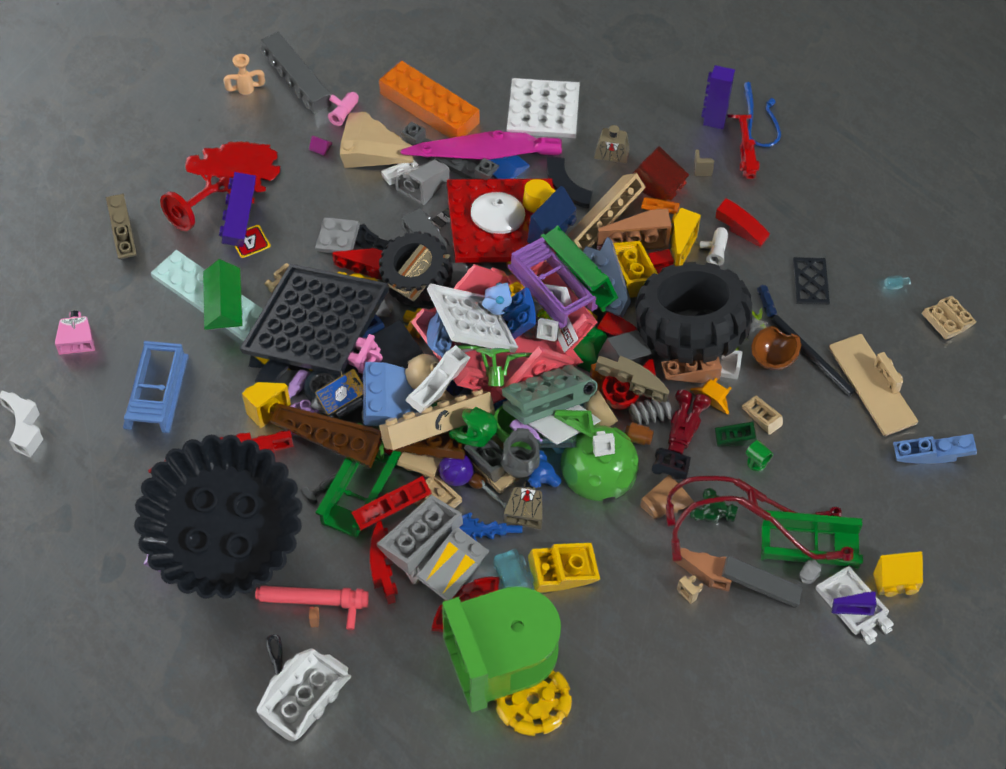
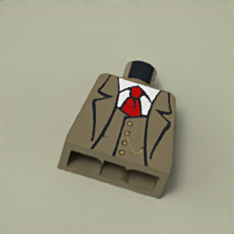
[594,125,630,164]
[504,480,542,529]

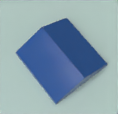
[489,155,529,179]

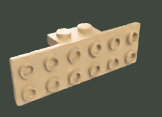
[829,334,918,436]

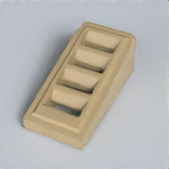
[742,395,783,435]

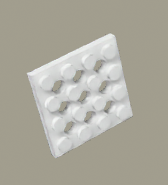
[507,78,580,138]
[427,283,518,353]

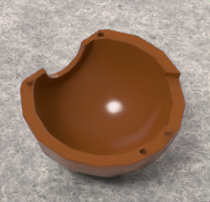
[751,326,801,370]

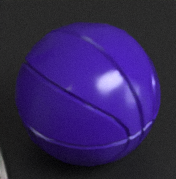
[439,454,474,487]

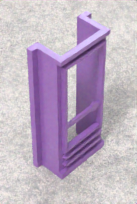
[508,237,598,329]

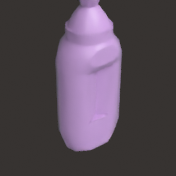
[288,370,310,398]
[510,419,543,443]

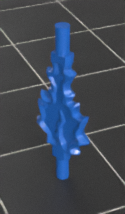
[459,513,522,541]

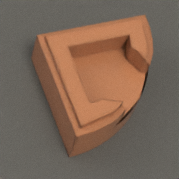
[309,606,319,627]

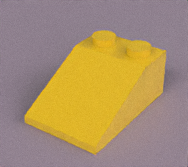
[670,208,701,266]
[613,241,658,298]

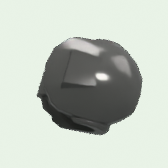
[501,428,540,478]

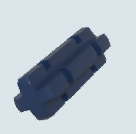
[757,285,777,318]

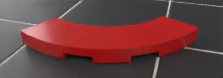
[432,577,500,632]

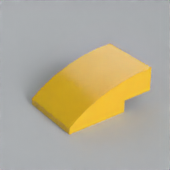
[527,543,600,593]

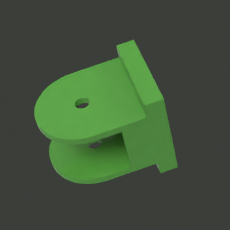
[442,587,561,713]

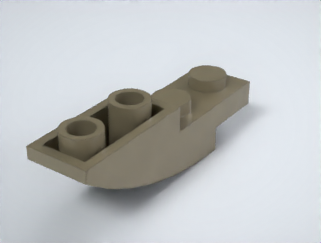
[106,193,137,260]
[595,356,670,403]

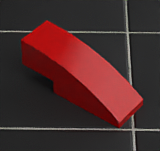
[715,198,770,247]

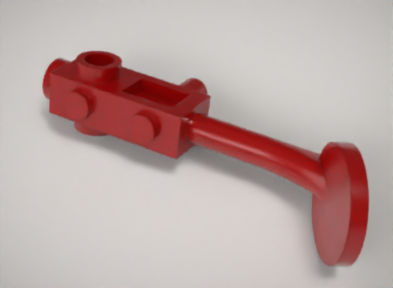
[727,114,760,179]

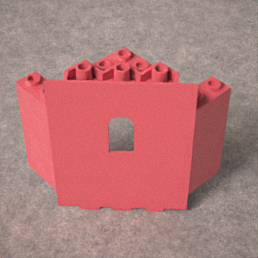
[412,261,597,404]

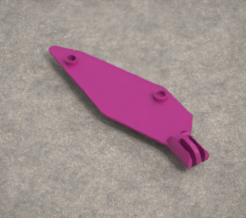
[401,130,562,160]

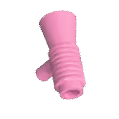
[328,92,359,126]

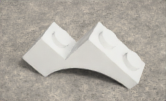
[405,345,470,413]
[0,390,43,458]

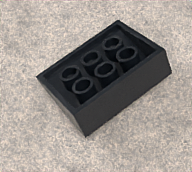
[343,320,424,399]

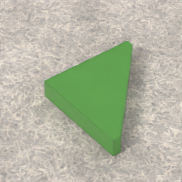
[554,410,595,438]

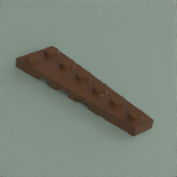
[270,403,382,468]

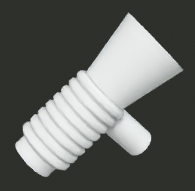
[700,227,728,266]

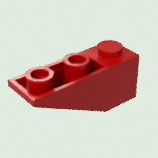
[332,248,383,280]

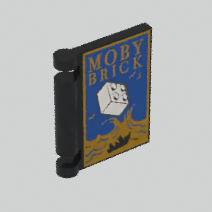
[314,368,363,419]

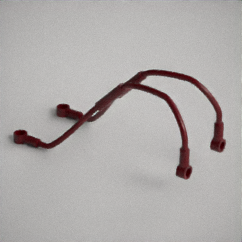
[666,476,853,562]

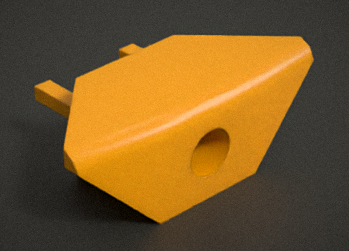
[690,378,732,415]

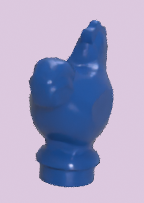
[528,450,561,488]

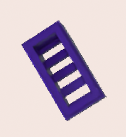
[831,591,877,615]

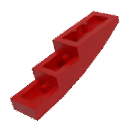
[351,476,432,530]

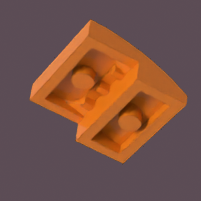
[641,197,680,215]

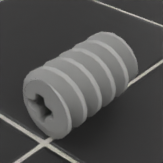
[629,398,671,425]

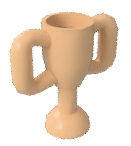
[224,54,265,95]

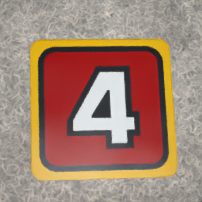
[235,225,271,258]

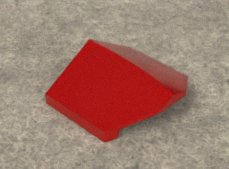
[597,312,637,336]

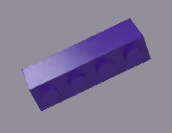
[701,65,735,129]
[219,172,256,247]

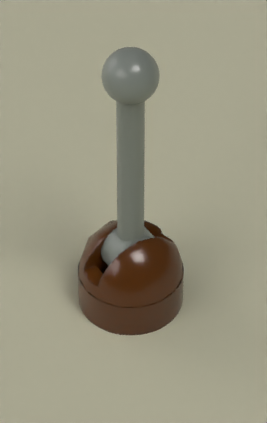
[468,472,508,509]

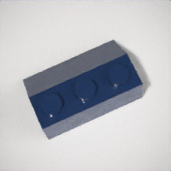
[527,186,577,243]

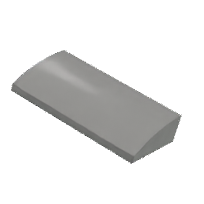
[377,495,463,574]

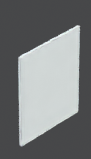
[529,405,601,445]

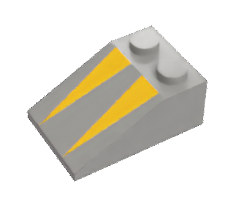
[416,527,489,601]

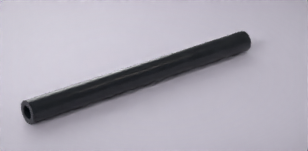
[771,315,856,397]

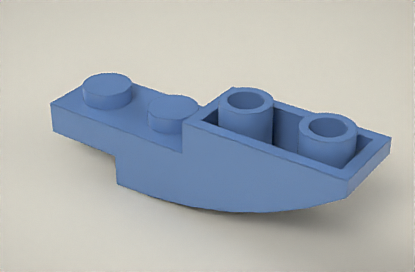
[427,310,452,357]
[893,434,977,464]

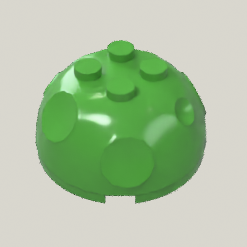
[560,424,639,501]

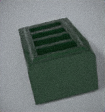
[715,421,757,447]

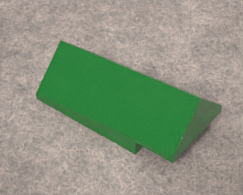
[203,259,243,330]

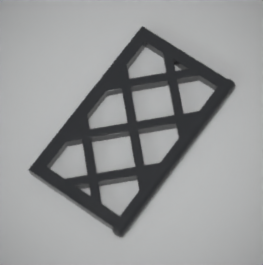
[793,257,830,305]

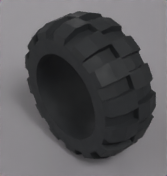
[635,262,752,364]

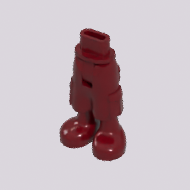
[668,389,711,454]

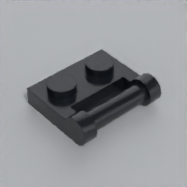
[652,448,691,480]

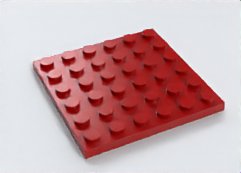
[446,179,556,263]

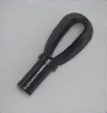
[266,634,283,675]

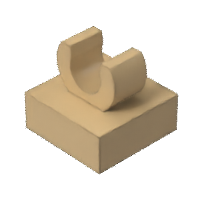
[677,575,703,604]

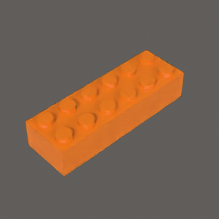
[379,60,480,138]

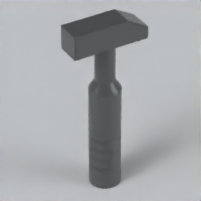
[301,473,337,504]

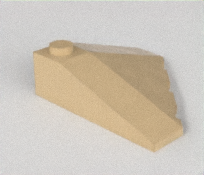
[340,112,414,168]

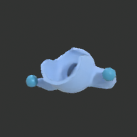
[482,282,512,315]

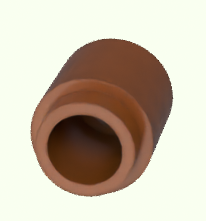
[625,422,654,446]

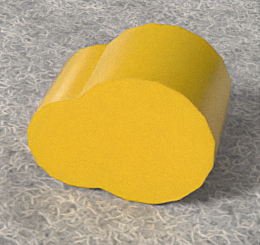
[523,179,555,213]

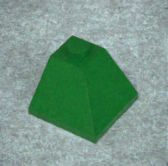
[573,326,609,373]

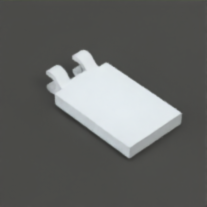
[816,566,894,645]

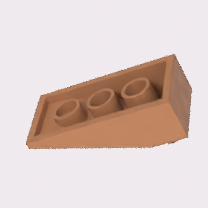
[597,209,671,250]

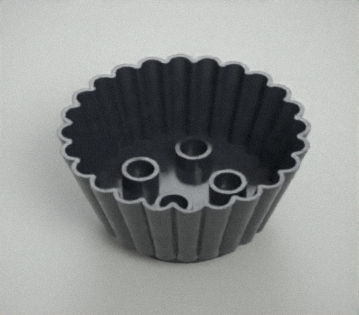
[134,435,303,599]

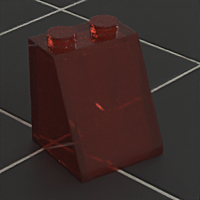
[632,146,689,201]

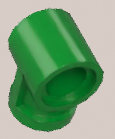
[745,440,773,471]

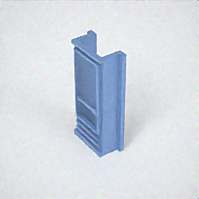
[123,341,188,433]

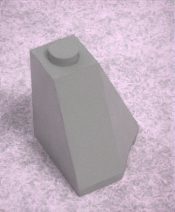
[395,160,449,205]

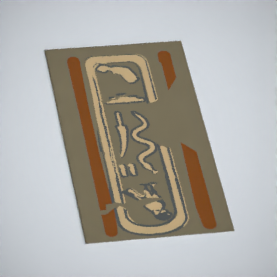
[388,244,450,301]

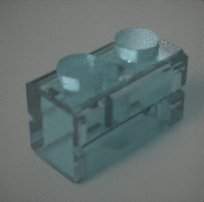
[493,549,534,589]

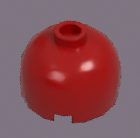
[601,376,639,410]

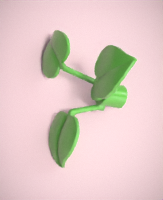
[457,345,532,386]

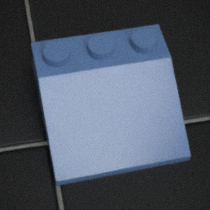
[363,362,418,426]

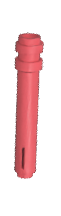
[255,585,369,630]

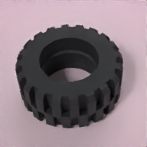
[379,231,453,305]

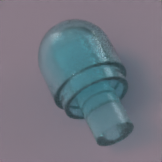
[884,275,911,290]

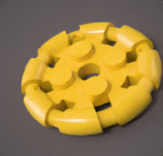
[495,670,572,736]

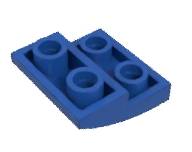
[502,287,536,339]

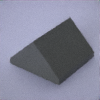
[597,330,651,362]
[464,439,507,483]

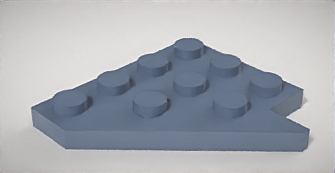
[571,237,631,318]

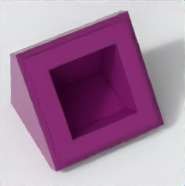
[309,136,332,156]

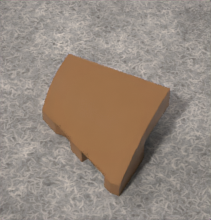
[640,475,694,519]

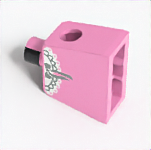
[55,310,95,355]

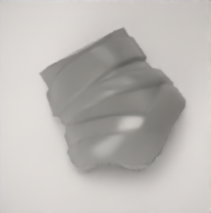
[799,559,822,584]

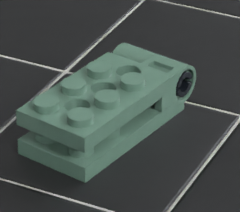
[502,365,598,425]

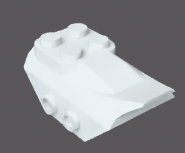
[256,648,351,741]

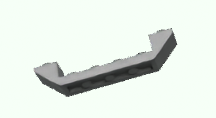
[401,121,499,180]

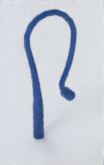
[744,82,781,147]

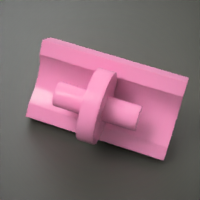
[348,334,383,374]

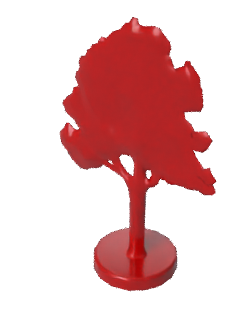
[160,141,281,232]

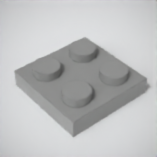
[315,217,360,253]

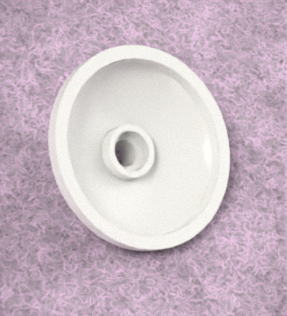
[471,192,525,234]

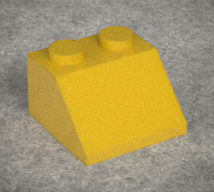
[242,382,291,428]
[873,551,923,597]

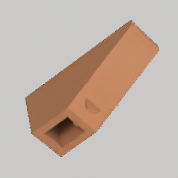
[661,357,722,383]
[672,548,732,591]

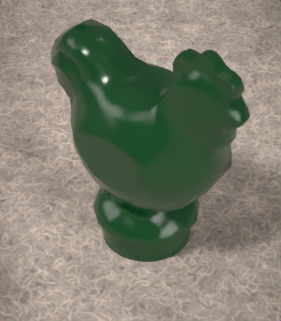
[690,488,738,523]

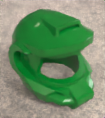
[449,407,498,447]

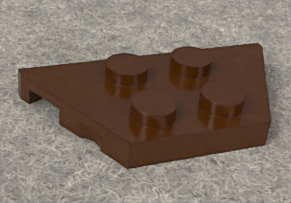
[392,431,465,460]

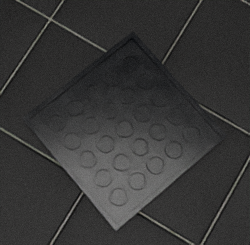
[240,264,390,376]

